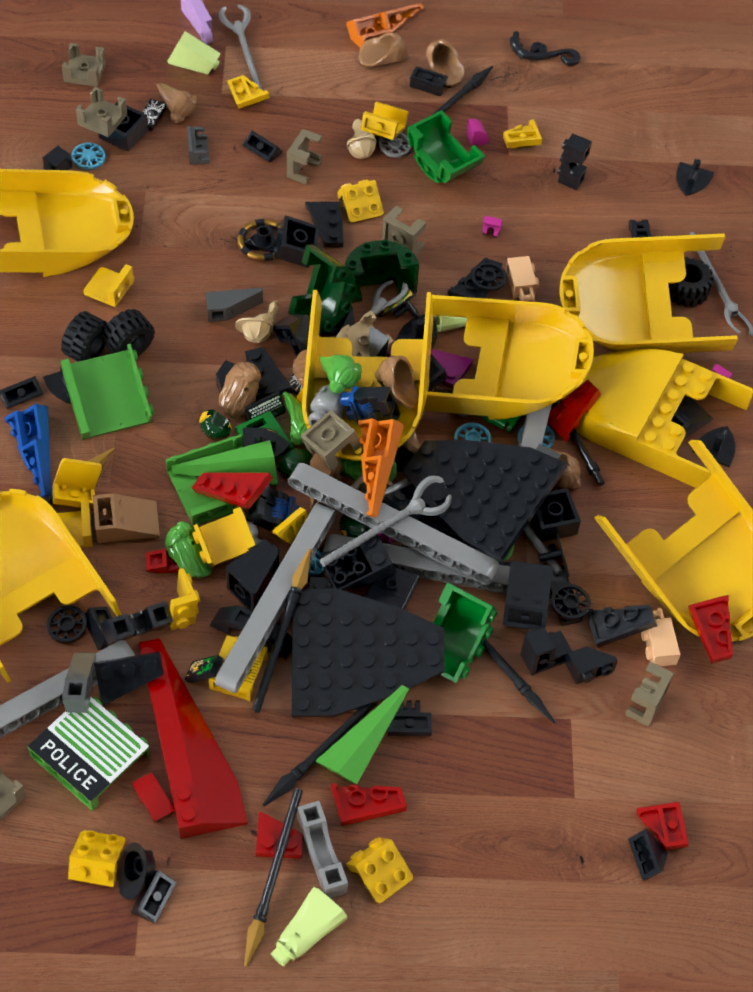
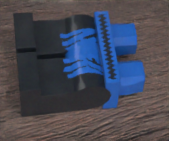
[340,386,401,424]
[246,483,300,532]

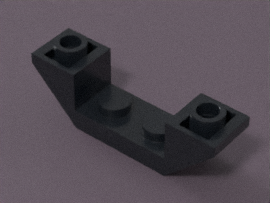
[210,605,292,659]

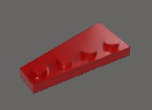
[191,473,273,509]

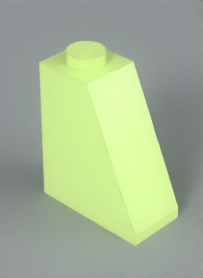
[167,31,221,74]

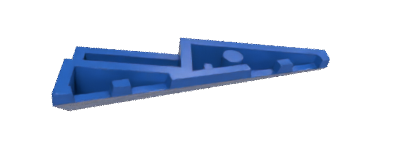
[4,404,51,498]

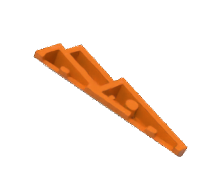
[346,3,424,49]
[358,419,404,518]

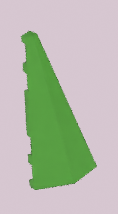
[171,440,278,486]
[315,685,409,785]

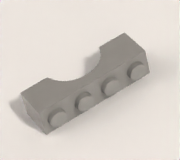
[297,801,348,899]

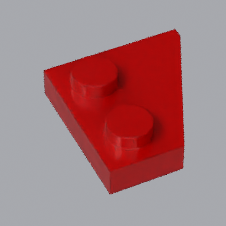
[637,802,689,850]
[256,812,303,859]

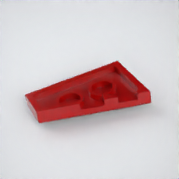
[547,380,601,442]
[688,595,733,664]
[330,783,407,826]

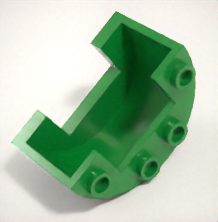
[407,110,485,184]
[433,582,498,683]

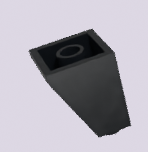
[226,539,279,611]

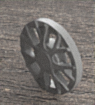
[378,133,411,158]

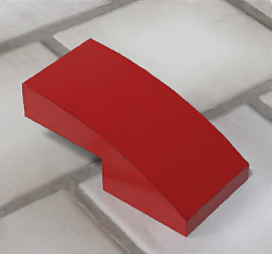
[146,549,179,573]
[131,772,175,822]

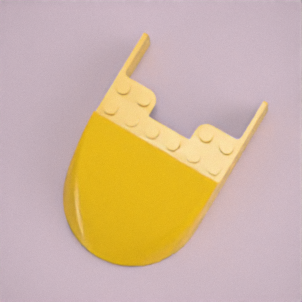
[0,169,134,277]
[559,234,738,353]
[302,290,434,461]
[424,295,594,420]
[562,349,753,488]
[594,440,753,642]
[0,489,121,684]

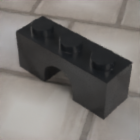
[557,133,592,190]
[101,601,173,645]

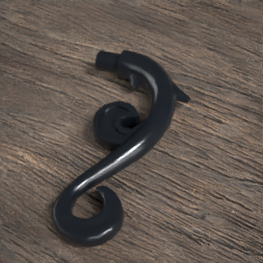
[510,31,581,66]

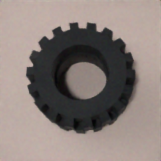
[668,257,714,307]
[101,309,155,356]
[61,311,107,362]

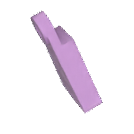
[181,0,213,45]

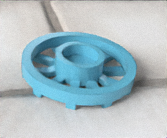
[454,423,491,443]

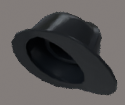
[119,843,156,900]

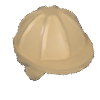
[346,119,377,159]
[235,300,279,343]

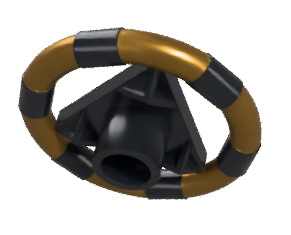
[237,218,280,261]

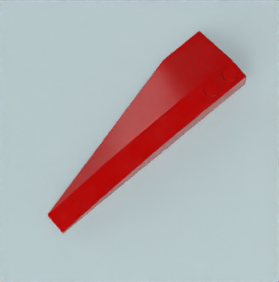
[139,638,248,839]

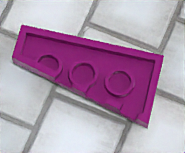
[387,349,473,389]

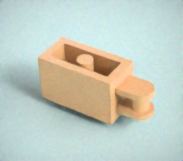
[505,256,539,302]
[641,608,681,666]

